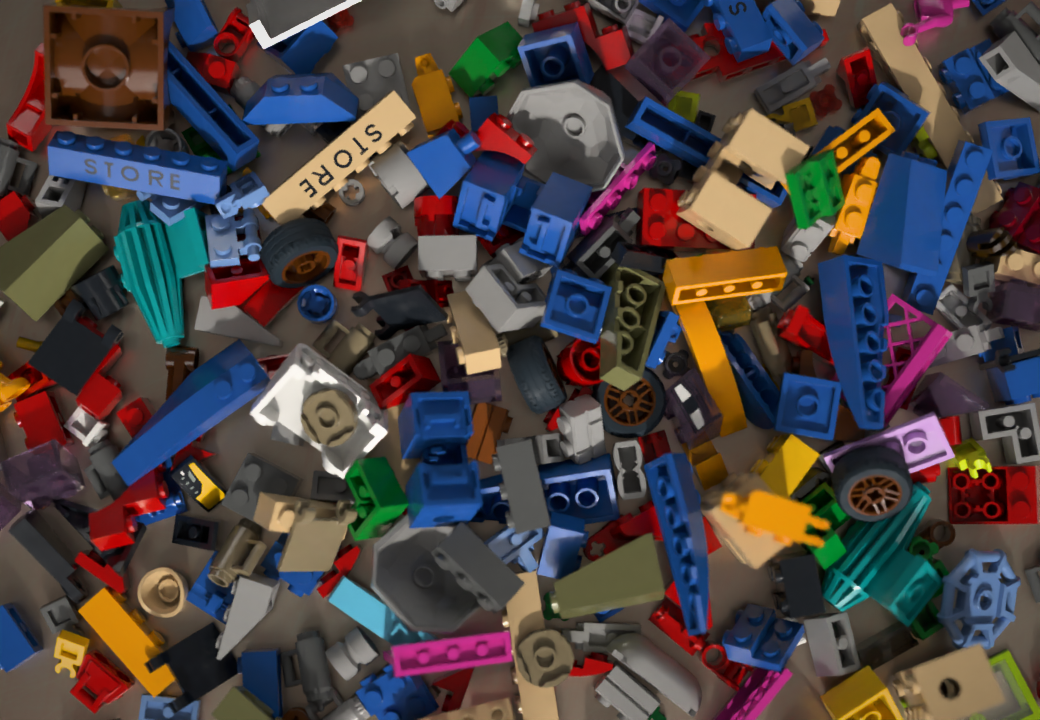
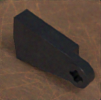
[589,65,663,154]
[9,509,89,604]

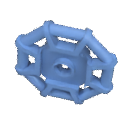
[937,548,1021,650]

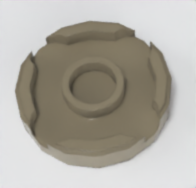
[301,388,358,447]
[516,628,574,688]

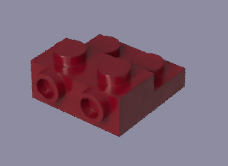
[989,181,1040,255]

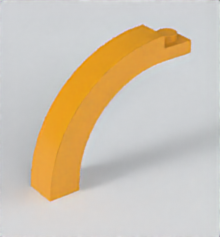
[658,273,748,438]

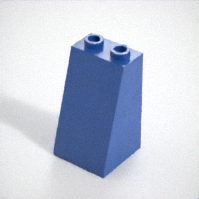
[856,151,947,278]

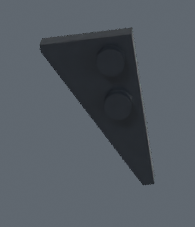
[53,497,147,577]

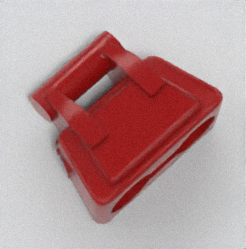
[70,649,135,714]

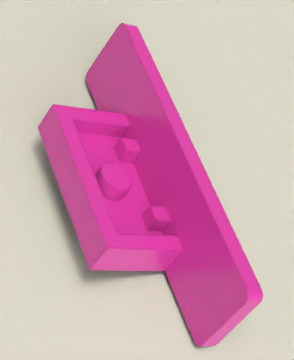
[579,141,656,236]

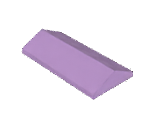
[823,412,955,474]

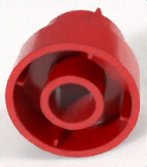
[414,195,459,236]
[556,338,603,387]

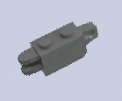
[563,207,640,279]
[353,323,448,380]

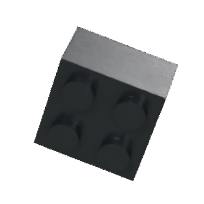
[767,551,825,619]

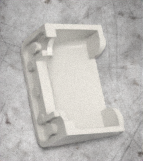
[250,343,388,479]

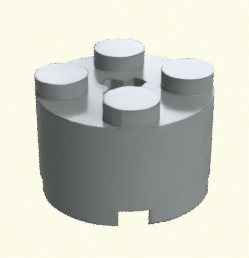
[368,140,430,209]

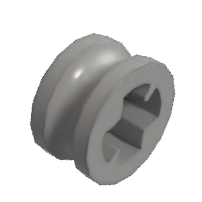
[339,179,365,206]

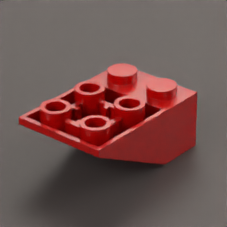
[947,465,1040,524]

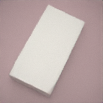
[935,283,992,331]

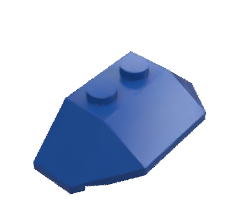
[242,73,359,125]

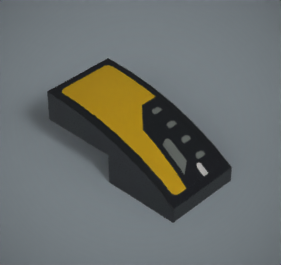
[169,454,228,512]

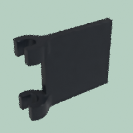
[351,285,448,340]
[28,299,124,396]
[979,347,1040,373]
[144,622,238,714]

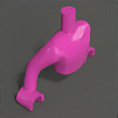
[900,0,970,46]

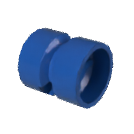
[297,284,339,325]

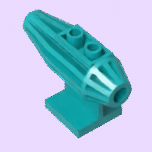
[113,200,210,348]
[821,481,943,627]

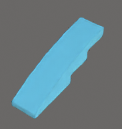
[327,575,440,645]

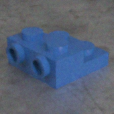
[938,38,1009,115]
[851,81,931,156]
[978,117,1040,180]
[540,269,612,344]
[261,532,342,597]
[722,603,805,673]
[356,663,439,720]

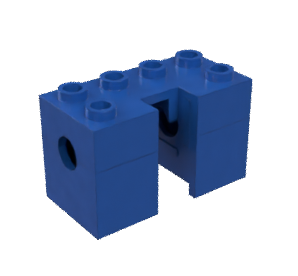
[452,150,593,268]
[398,391,483,529]

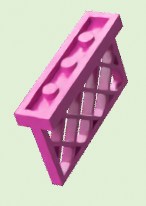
[831,293,953,428]
[383,631,513,677]
[712,667,793,720]

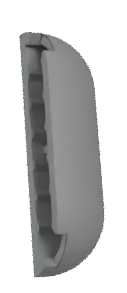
[605,633,702,717]

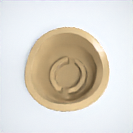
[138,567,189,618]

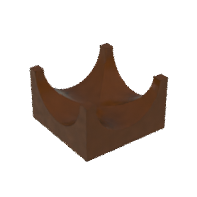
[43,1,175,131]

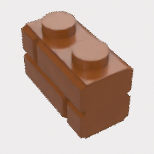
[466,400,513,465]

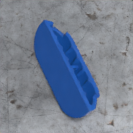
[717,328,780,429]

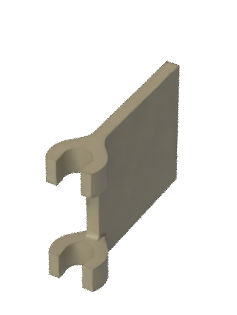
[277,499,358,572]

